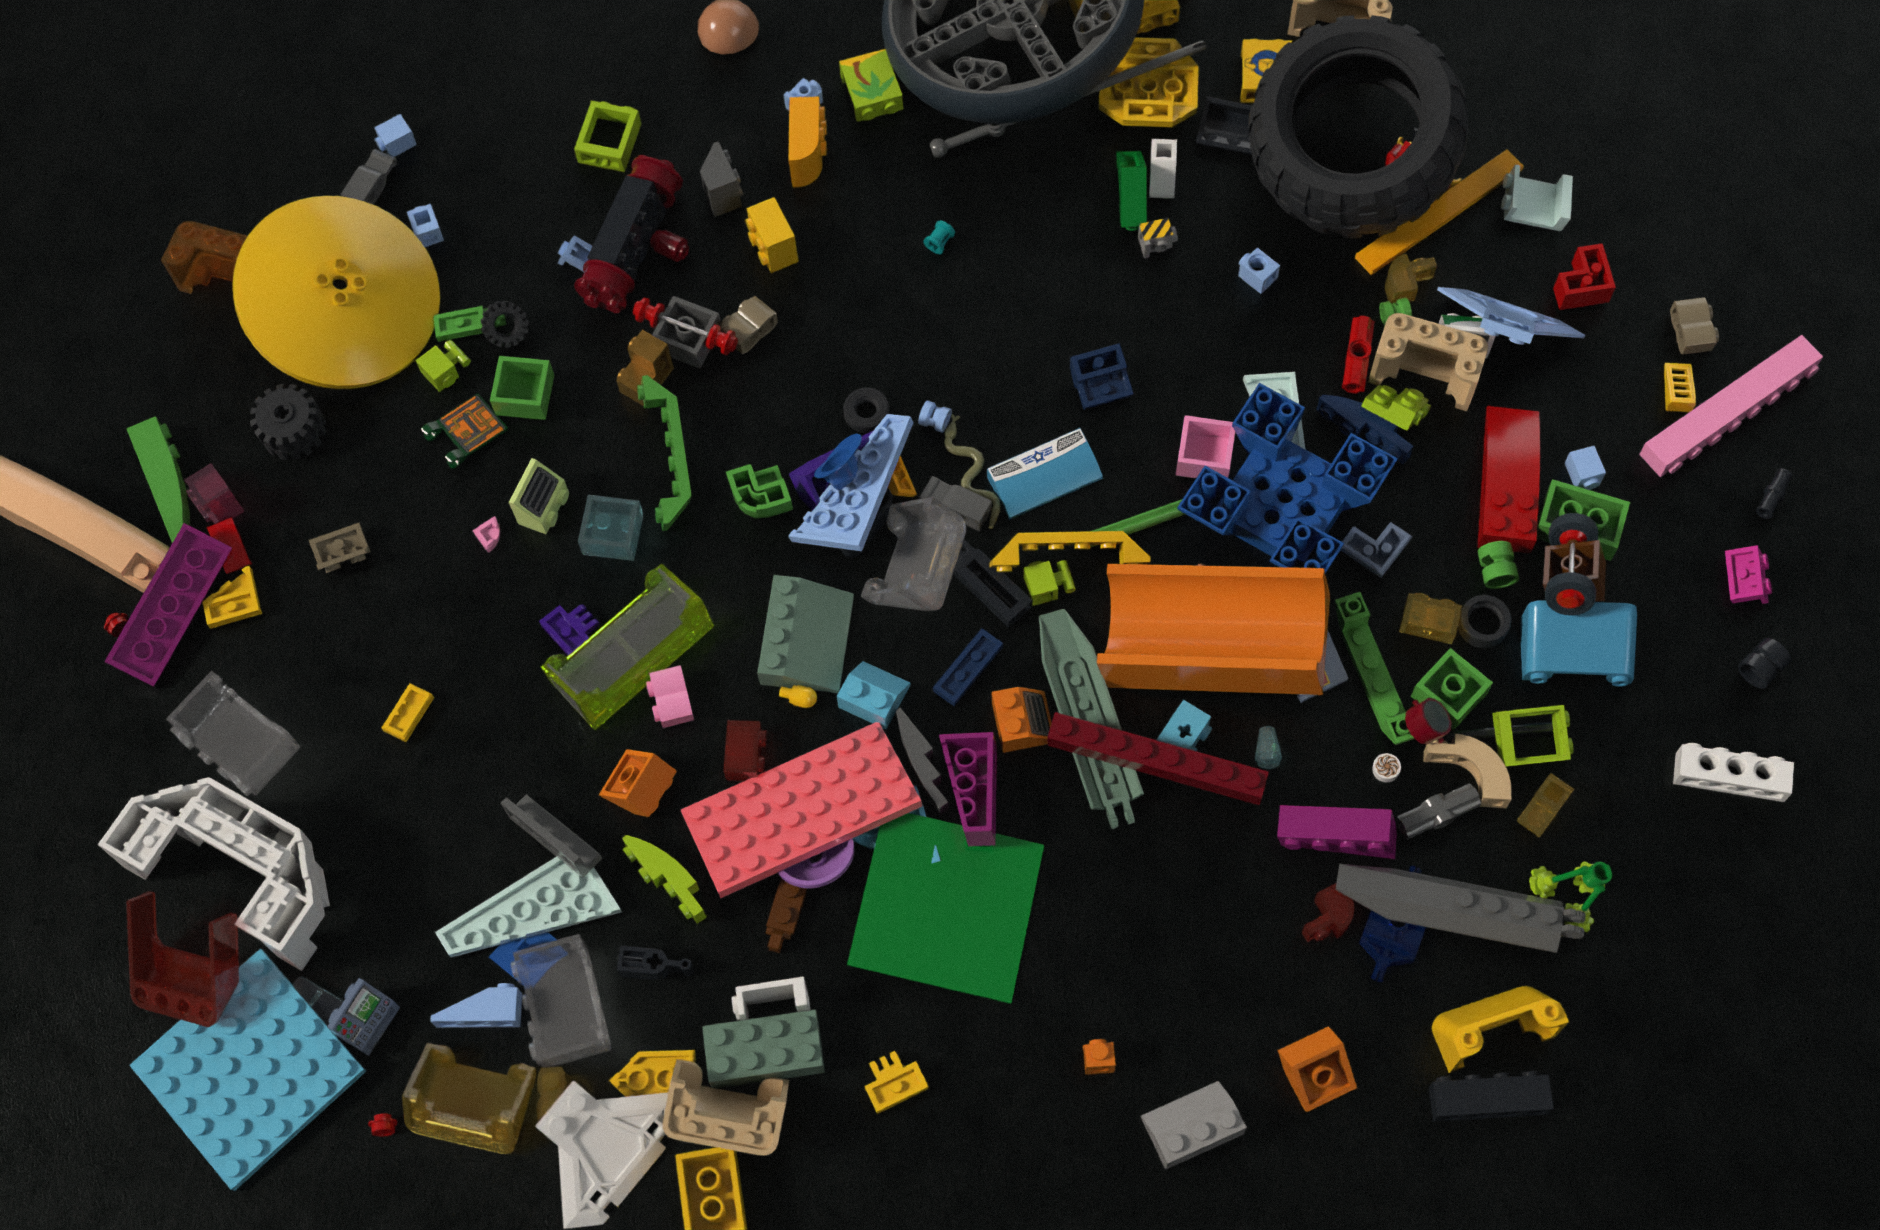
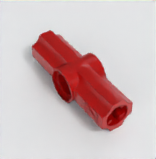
[1342,316,1375,394]

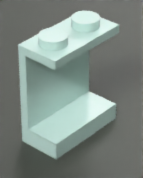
[1501,164,1573,231]

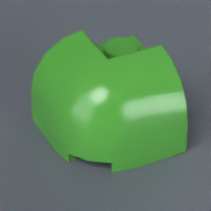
[726,464,793,519]

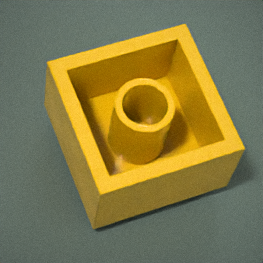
[745,197,798,273]

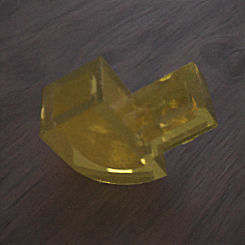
[1385,254,1437,303]
[1517,773,1574,838]

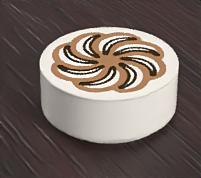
[1372,753,1401,782]

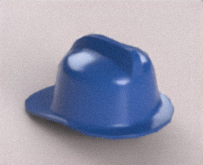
[814,434,862,490]

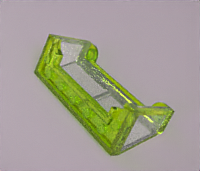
[541,563,714,730]

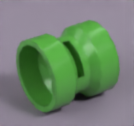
[1380,298,1412,327]

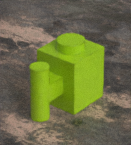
[416,340,471,392]
[1024,560,1076,606]

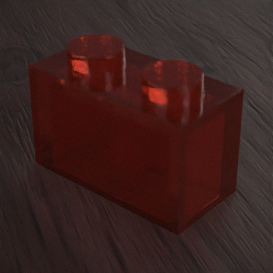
[724,720,766,781]

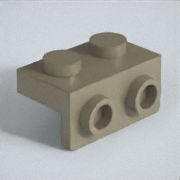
[309,523,371,573]

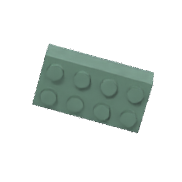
[703,1010,825,1089]

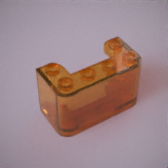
[161,221,248,294]

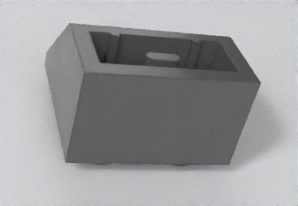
[700,142,743,217]

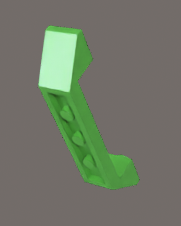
[637,375,691,531]
[1335,592,1415,745]

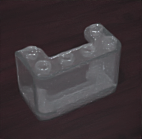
[166,671,301,796]
[511,934,611,1069]

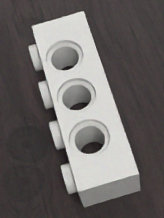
[1673,743,1794,802]

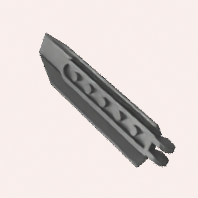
[1336,864,1586,953]

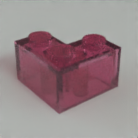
[185,463,244,524]

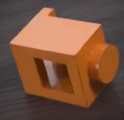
[1083,1039,1115,1075]

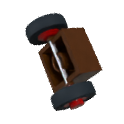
[1543,513,1606,616]

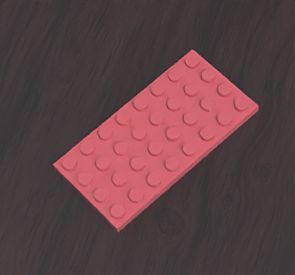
[681,722,922,898]

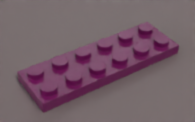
[105,523,232,687]

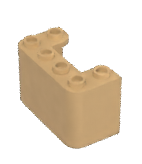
[1368,313,1488,411]

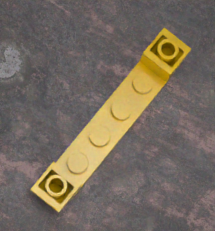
[989,531,1150,572]

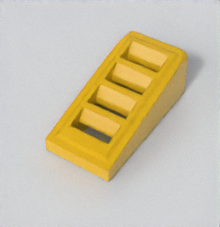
[1664,363,1696,412]

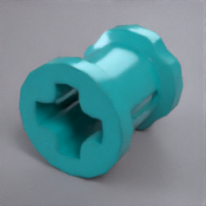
[924,220,955,254]

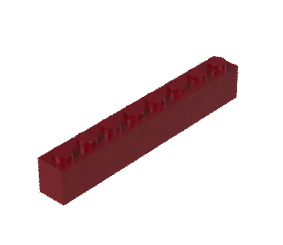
[1047,712,1269,805]

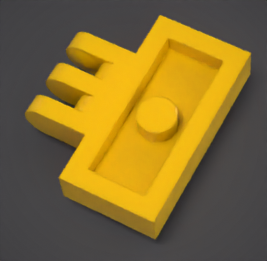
[865,1051,929,1114]

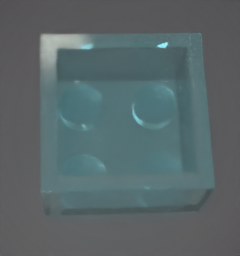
[578,495,643,561]

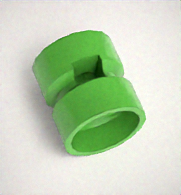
[1477,541,1519,589]

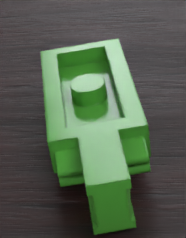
[433,306,506,342]

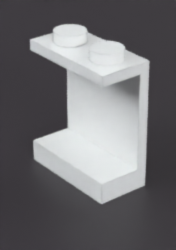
[732,977,810,1021]

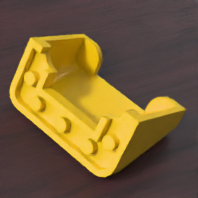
[1432,986,1569,1073]

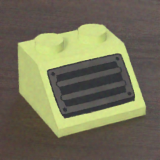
[509,458,569,534]

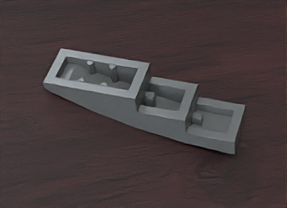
[896,708,949,816]

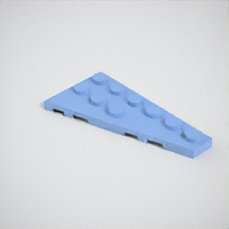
[788,414,913,551]

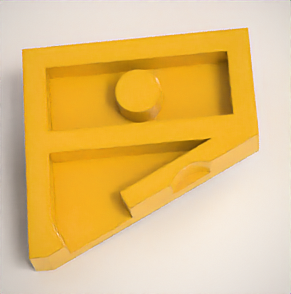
[203,566,262,629]

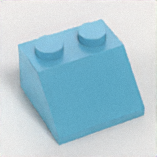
[837,661,911,729]

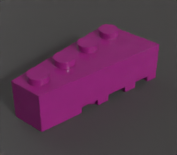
[939,732,997,846]
[1277,805,1397,859]

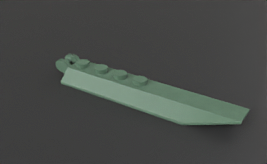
[1039,609,1144,829]

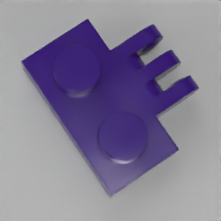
[539,604,600,662]

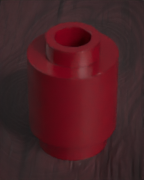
[650,230,689,262]

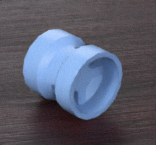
[918,400,952,433]

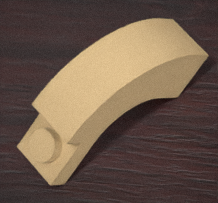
[1424,734,1511,808]

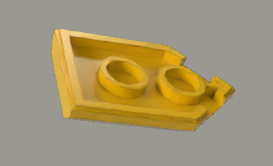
[609,1050,696,1097]

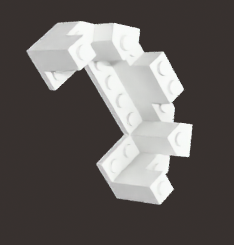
[98,777,330,971]

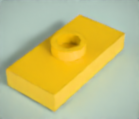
[382,683,434,742]

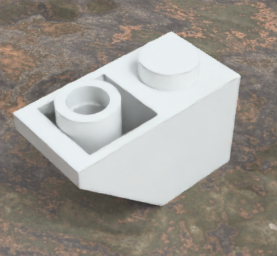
[1149,139,1177,198]

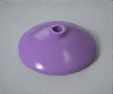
[777,838,854,888]

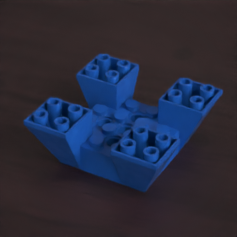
[1177,383,1398,574]

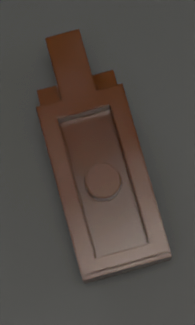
[766,878,808,953]

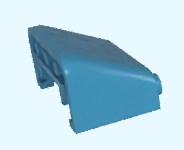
[1520,600,1637,686]

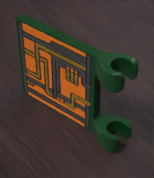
[422,394,508,469]

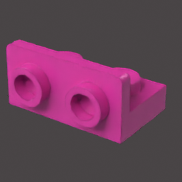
[1725,545,1772,604]

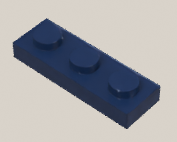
[933,629,1003,706]

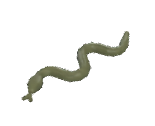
[944,414,1001,529]

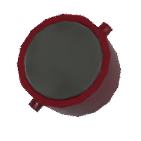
[1405,698,1451,745]

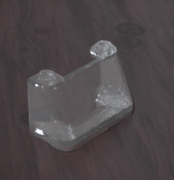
[861,497,966,611]

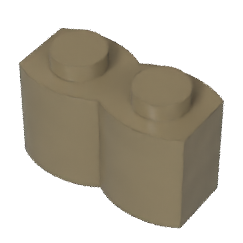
[720,296,778,355]
[1670,297,1719,354]

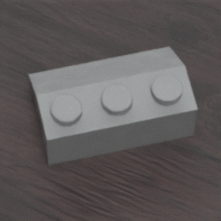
[1141,1081,1246,1170]

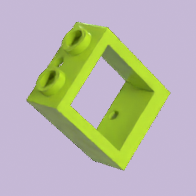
[574,101,641,172]
[1492,705,1573,767]

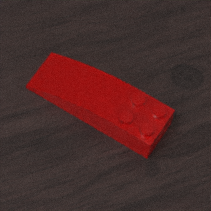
[1477,406,1540,554]

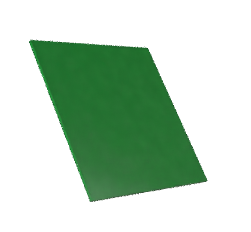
[847,813,1044,1004]

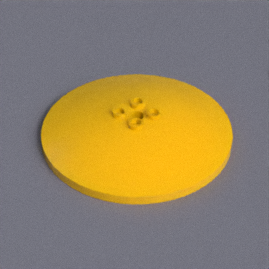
[233,196,440,389]

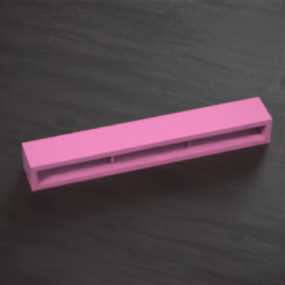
[1639,335,1823,477]

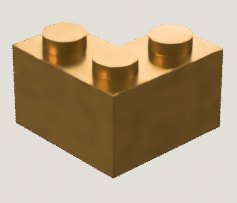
[616,330,674,406]

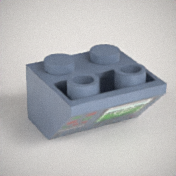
[327,978,400,1056]

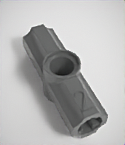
[1396,784,1481,839]

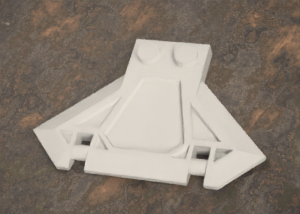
[535,1081,668,1229]

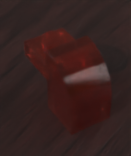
[1302,883,1354,942]

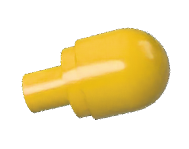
[779,685,817,708]

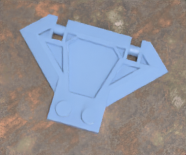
[1437,287,1585,345]

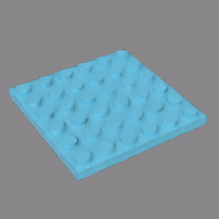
[130,949,366,1191]

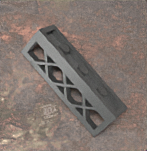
[501,794,602,878]

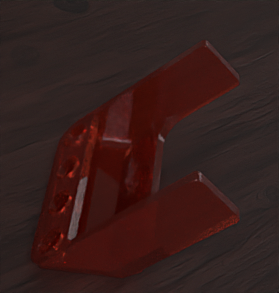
[126,891,239,1027]

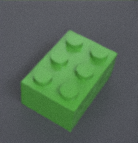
[1537,479,1630,561]

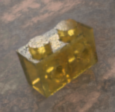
[1399,593,1462,644]

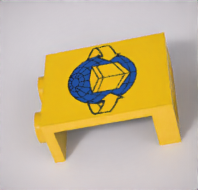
[1241,39,1292,103]

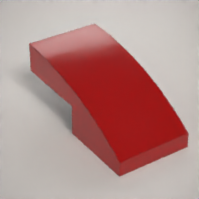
[207,517,252,575]

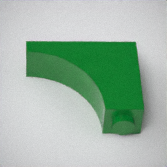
[1117,151,1147,230]

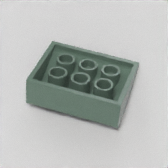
[757,575,854,693]

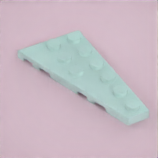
[435,857,622,958]

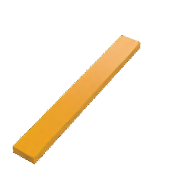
[1355,150,1523,275]

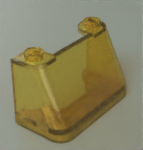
[402,1043,536,1154]

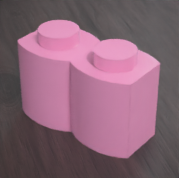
[646,665,694,728]

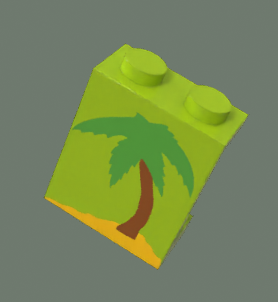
[839,49,903,122]

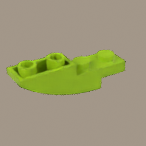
[622,835,706,924]

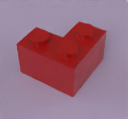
[1553,243,1616,310]

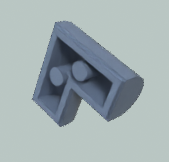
[1340,522,1413,578]

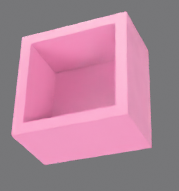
[1176,416,1235,478]

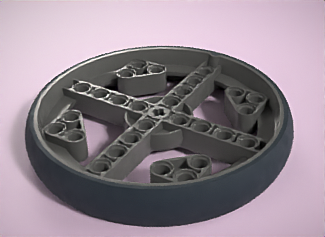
[882,0,1144,124]

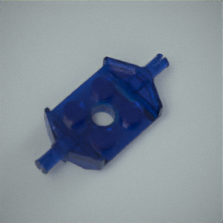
[1359,866,1426,982]

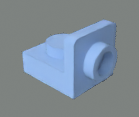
[558,236,592,272]

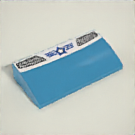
[987,428,1103,519]

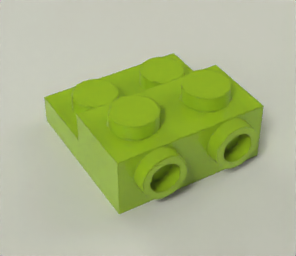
[1361,385,1431,431]

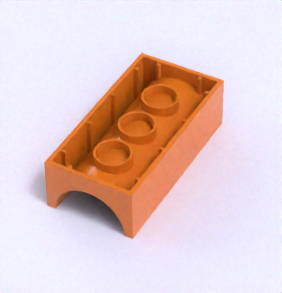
[1097,564,1330,695]

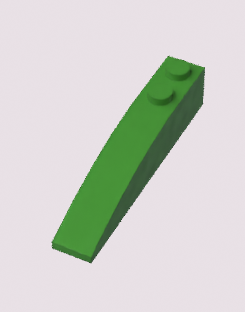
[127,416,190,543]

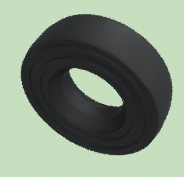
[843,387,890,433]

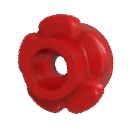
[104,613,129,637]
[368,1114,397,1137]

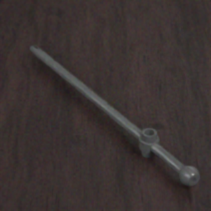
[930,41,1207,158]

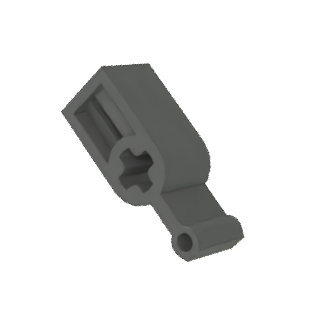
[341,149,397,205]
[920,476,992,532]

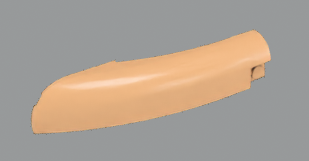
[0,455,170,593]

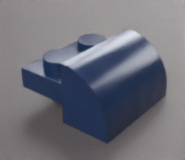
[1070,343,1133,410]

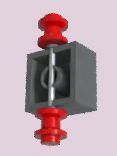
[633,296,738,369]

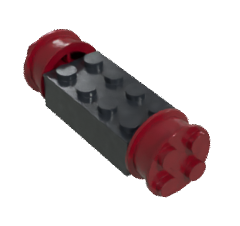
[574,155,683,313]

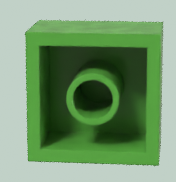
[1411,648,1493,731]

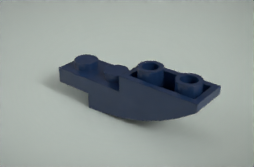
[1317,395,1414,464]

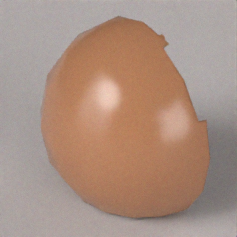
[698,0,759,54]

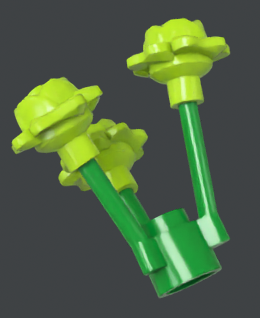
[1529,862,1612,932]

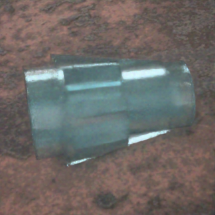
[1255,726,1282,769]

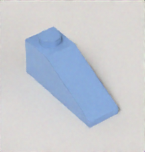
[431,983,522,1028]

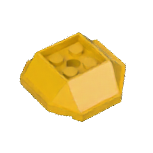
[1099,38,1198,127]

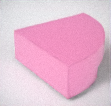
[473,516,500,553]

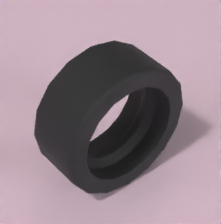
[1457,595,1512,649]

